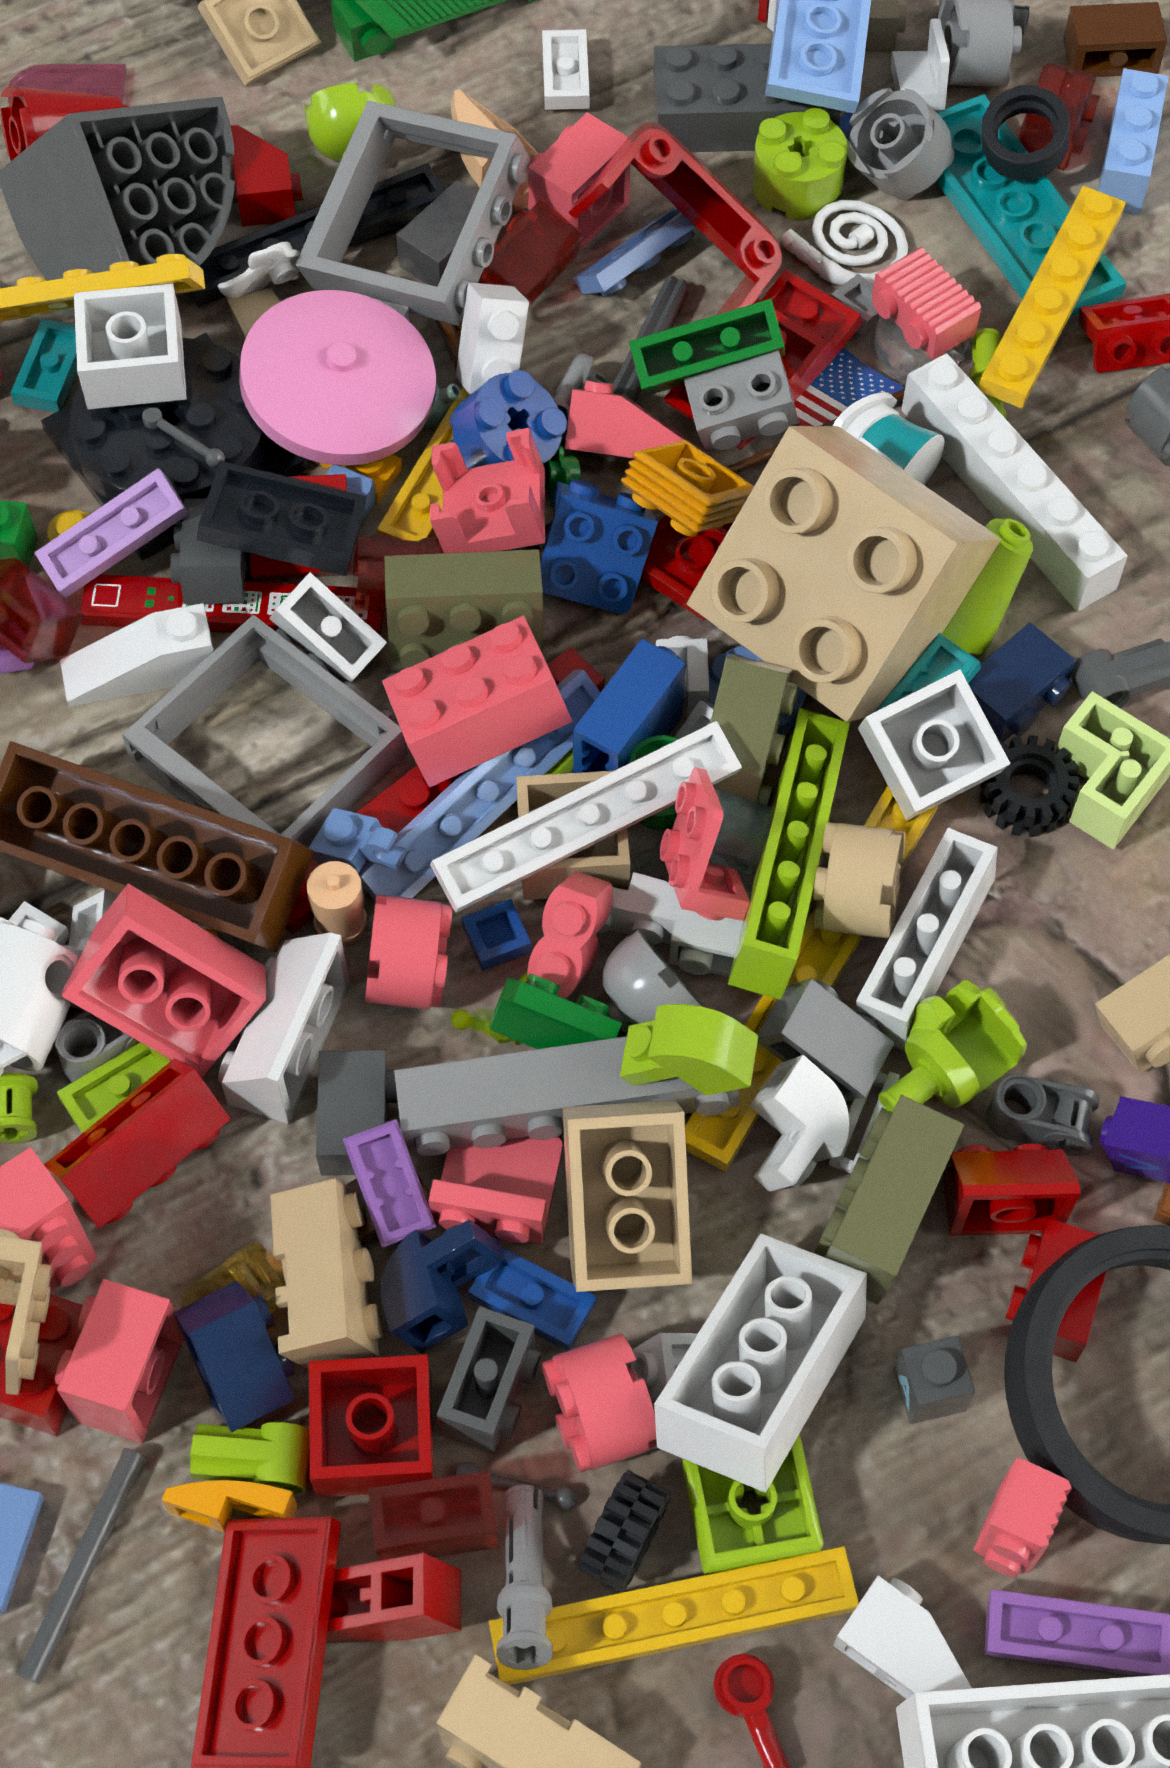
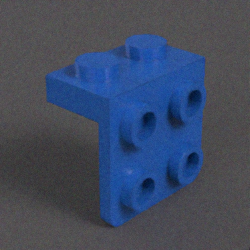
[540,479,658,614]

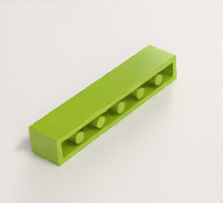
[728,708,850,1000]

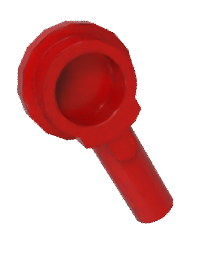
[713,1654,790,1768]

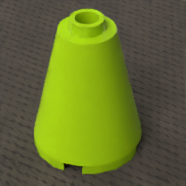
[942,518,1033,659]

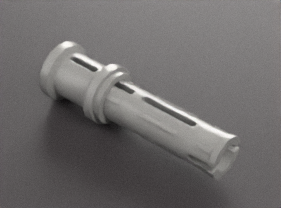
[496,1484,553,1670]

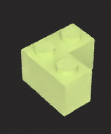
[1055,691,1170,850]

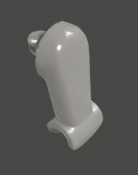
[553,354,607,438]

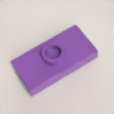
[343,1119,436,1248]

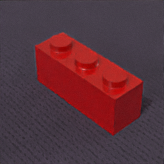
[44,1058,231,1229]

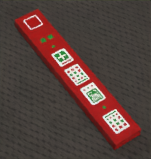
[79,574,386,636]

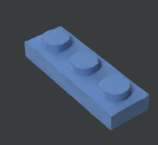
[573,206,696,296]

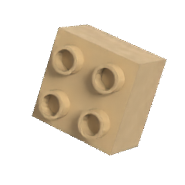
[686,426,1001,722]

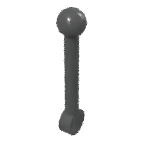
[142,408,225,468]
[456,1461,577,1510]

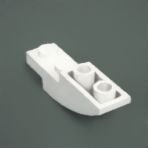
[597,872,743,977]

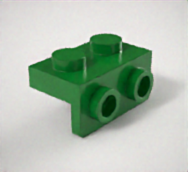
[489,973,622,1049]

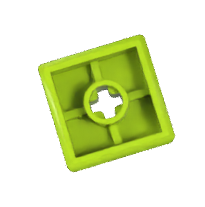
[682,1433,824,1575]

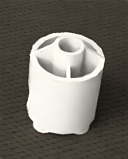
[0,917,82,1077]

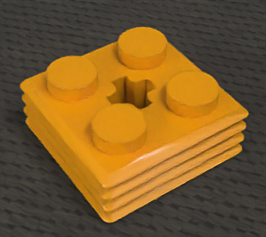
[621,440,754,537]

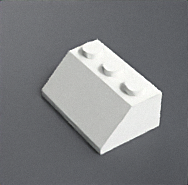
[218,932,350,1124]

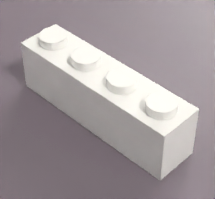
[856,828,998,1051]

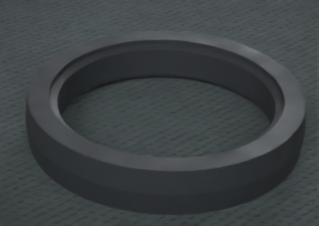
[1004,1225,1170,1544]

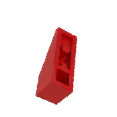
[326,1553,461,1643]

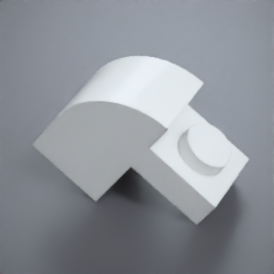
[750,1055,850,1192]

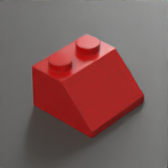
[943,1144,1080,1236]

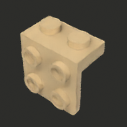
[0,1229,52,1395]

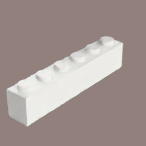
[901,353,1128,612]

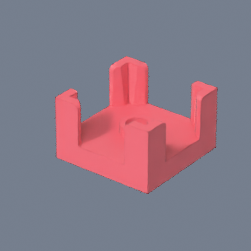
[430,428,545,553]

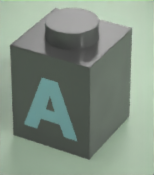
[893,1335,975,1425]

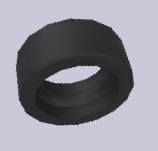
[982,85,1070,181]

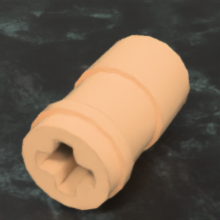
[307,861,367,947]

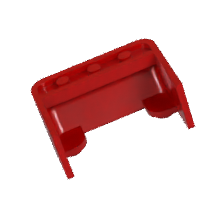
[568,122,782,315]

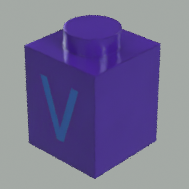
[1101,1096,1170,1183]

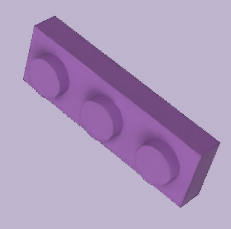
[984,1589,1170,1677]

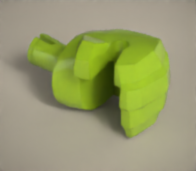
[878,979,1027,1112]

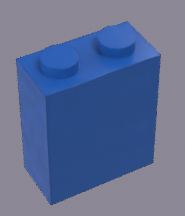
[573,638,686,773]

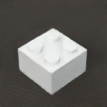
[74,283,187,409]
[858,670,1011,821]

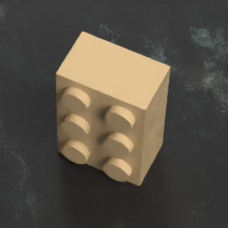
[562,1100,692,1292]

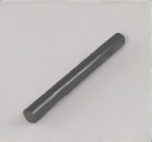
[17,1448,146,1684]

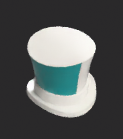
[833,392,945,485]

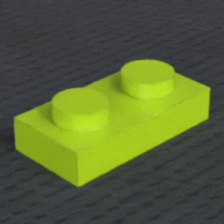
[57,1042,170,1133]

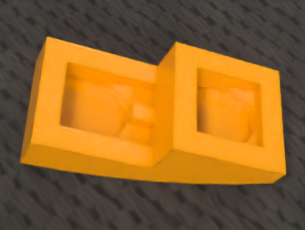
[162,1480,298,1533]

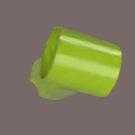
[190,1422,310,1495]

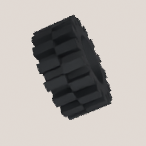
[979,735,1079,837]
[578,1470,671,1592]

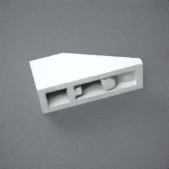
[60,603,214,707]
[833,1576,972,1699]

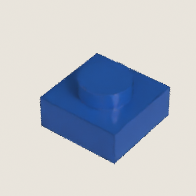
[461,899,532,971]

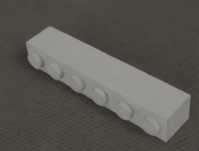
[394,1036,739,1156]

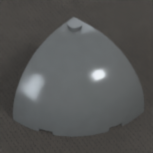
[0,96,235,281]

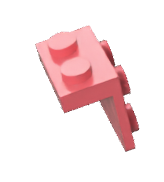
[660,767,750,921]
[428,1136,563,1245]

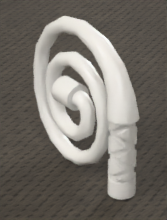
[780,200,909,286]

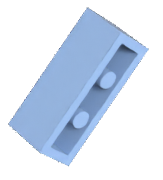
[1098,68,1169,215]

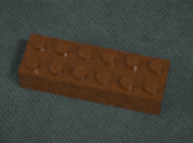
[0,741,315,952]

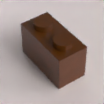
[1063,2,1167,78]

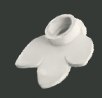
[217,242,300,299]

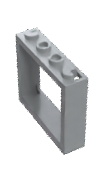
[295,101,530,326]
[122,615,407,848]

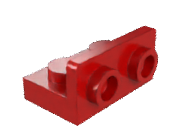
[1079,294,1170,373]

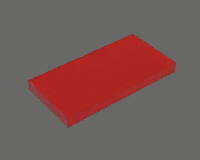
[191,1517,341,1768]

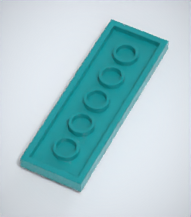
[936,94,1127,317]

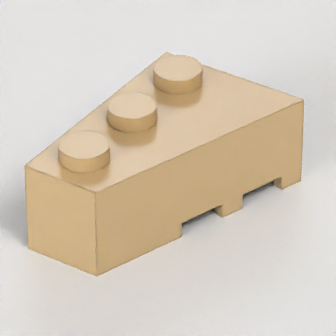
[270,1178,384,1370]
[436,1654,641,1768]

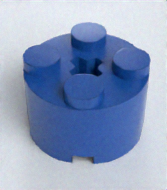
[449,370,567,469]

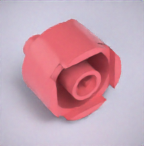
[364,894,452,1010]
[541,1333,657,1473]

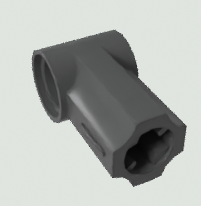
[1071,638,1170,709]

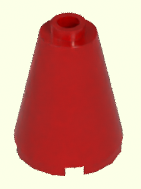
[0,86,129,161]

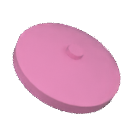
[239,290,436,465]

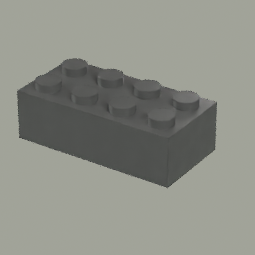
[653,44,841,152]

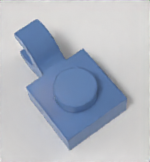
[309,807,408,873]

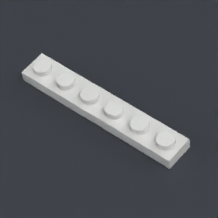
[430,721,742,913]

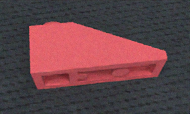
[565,381,714,459]

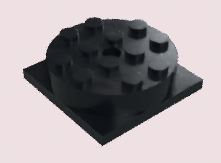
[41,332,309,561]

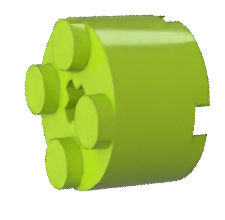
[752,108,848,220]

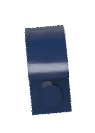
[380,1219,505,1353]

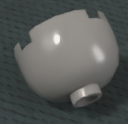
[603,930,705,1032]

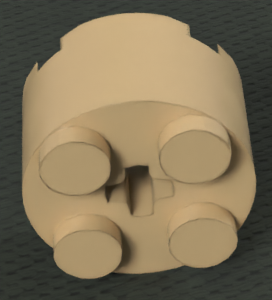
[814,822,905,938]

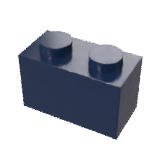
[968,622,1076,744]
[173,1280,295,1433]

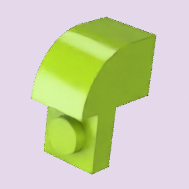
[619,1004,758,1096]

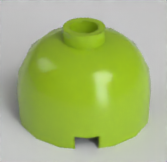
[304,83,395,163]

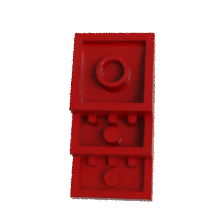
[664,269,863,450]

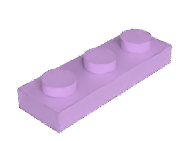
[34,468,190,598]

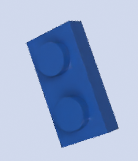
[468,1246,597,1351]

